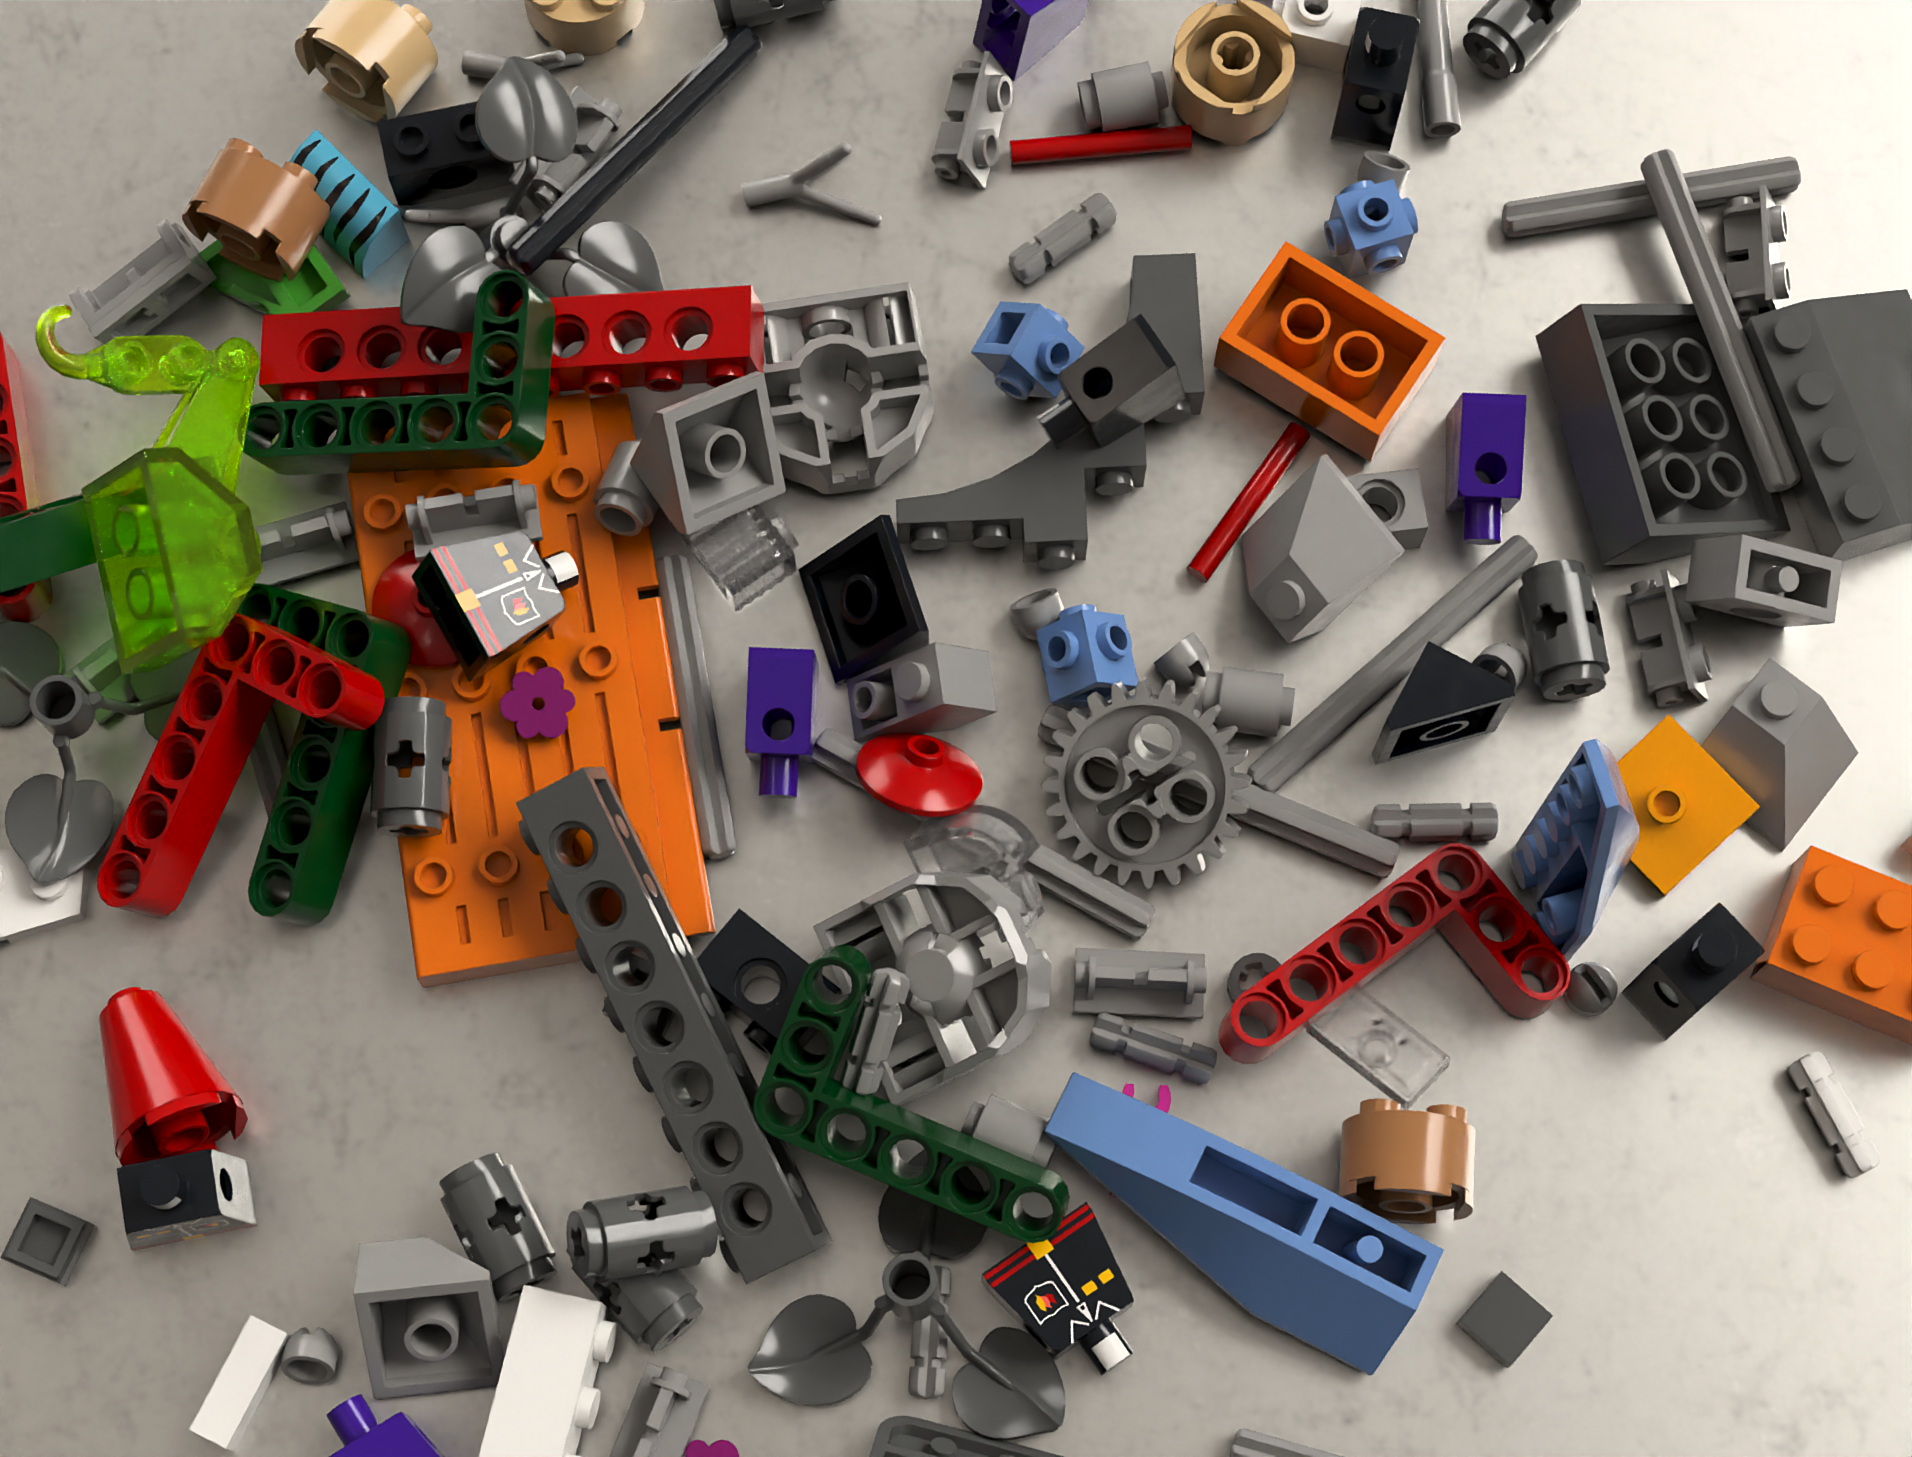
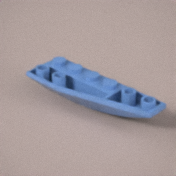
[1511,738,1639,962]
[1043,1072,1444,1375]

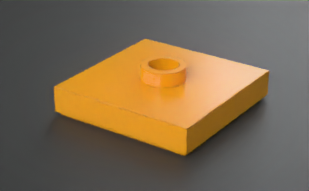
[1617,714,1760,896]

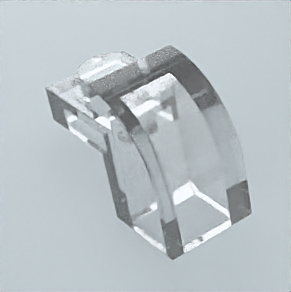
[903,805,1044,943]

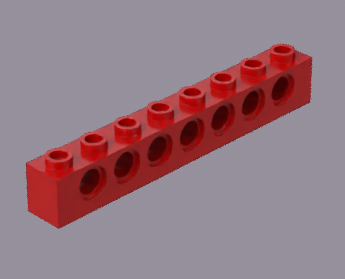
[259,285,764,402]

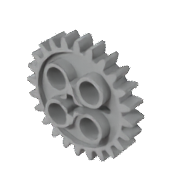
[1041,677,1253,889]

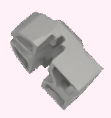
[762,282,934,495]
[813,872,1052,1105]

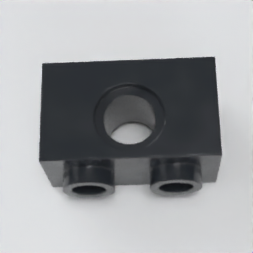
[377,101,515,205]
[697,908,841,1057]

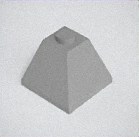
[1241,454,1406,643]
[1701,658,1859,851]
[353,1237,505,1399]

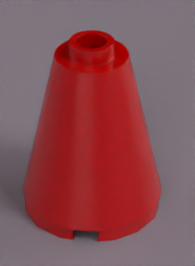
[99,987,248,1166]

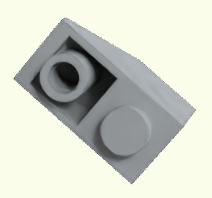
[847,642,997,742]

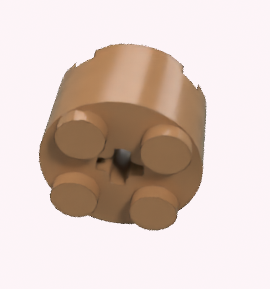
[182,138,330,281]
[1339,1098,1476,1224]

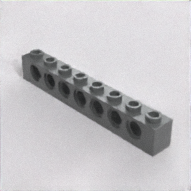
[516,767,833,1285]

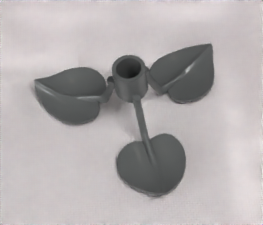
[400,56,664,333]
[0,621,202,884]
[748,1149,1066,1440]

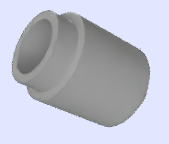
[1077,61,1169,132]
[594,439,659,536]
[1202,667,1295,737]
[961,1094,1057,1168]

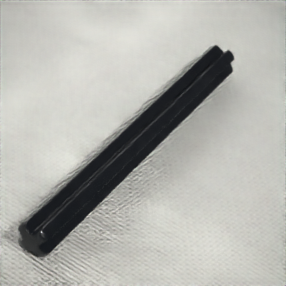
[506,26,762,276]

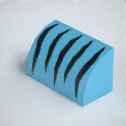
[289,129,410,280]

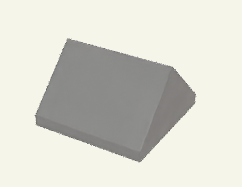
[630,371,786,535]

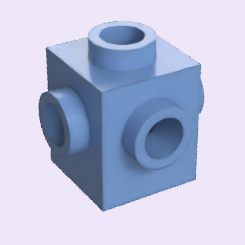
[1324,179,1418,279]
[971,301,1085,400]
[1036,604,1138,707]

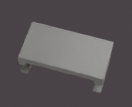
[69,220,217,353]

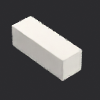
[189,1315,291,1452]

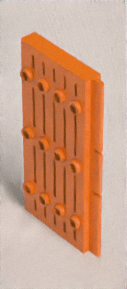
[347,392,716,988]

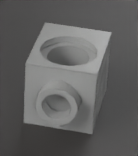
[1345,468,1428,549]

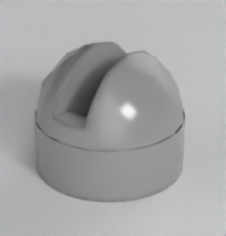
[1357,151,1410,194]
[1010,588,1064,641]
[1154,632,1210,687]
[1472,642,1528,691]
[1563,962,1618,1017]
[280,1327,338,1384]

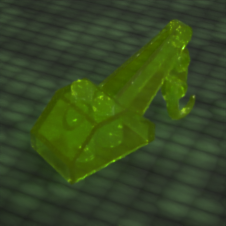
[35,304,263,675]

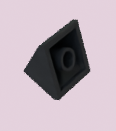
[798,515,929,684]
[1371,641,1515,765]

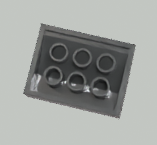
[1743,289,1912,561]
[1535,304,1791,565]

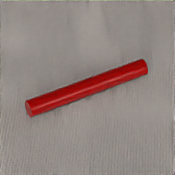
[1009,125,1192,165]
[1186,422,1310,583]

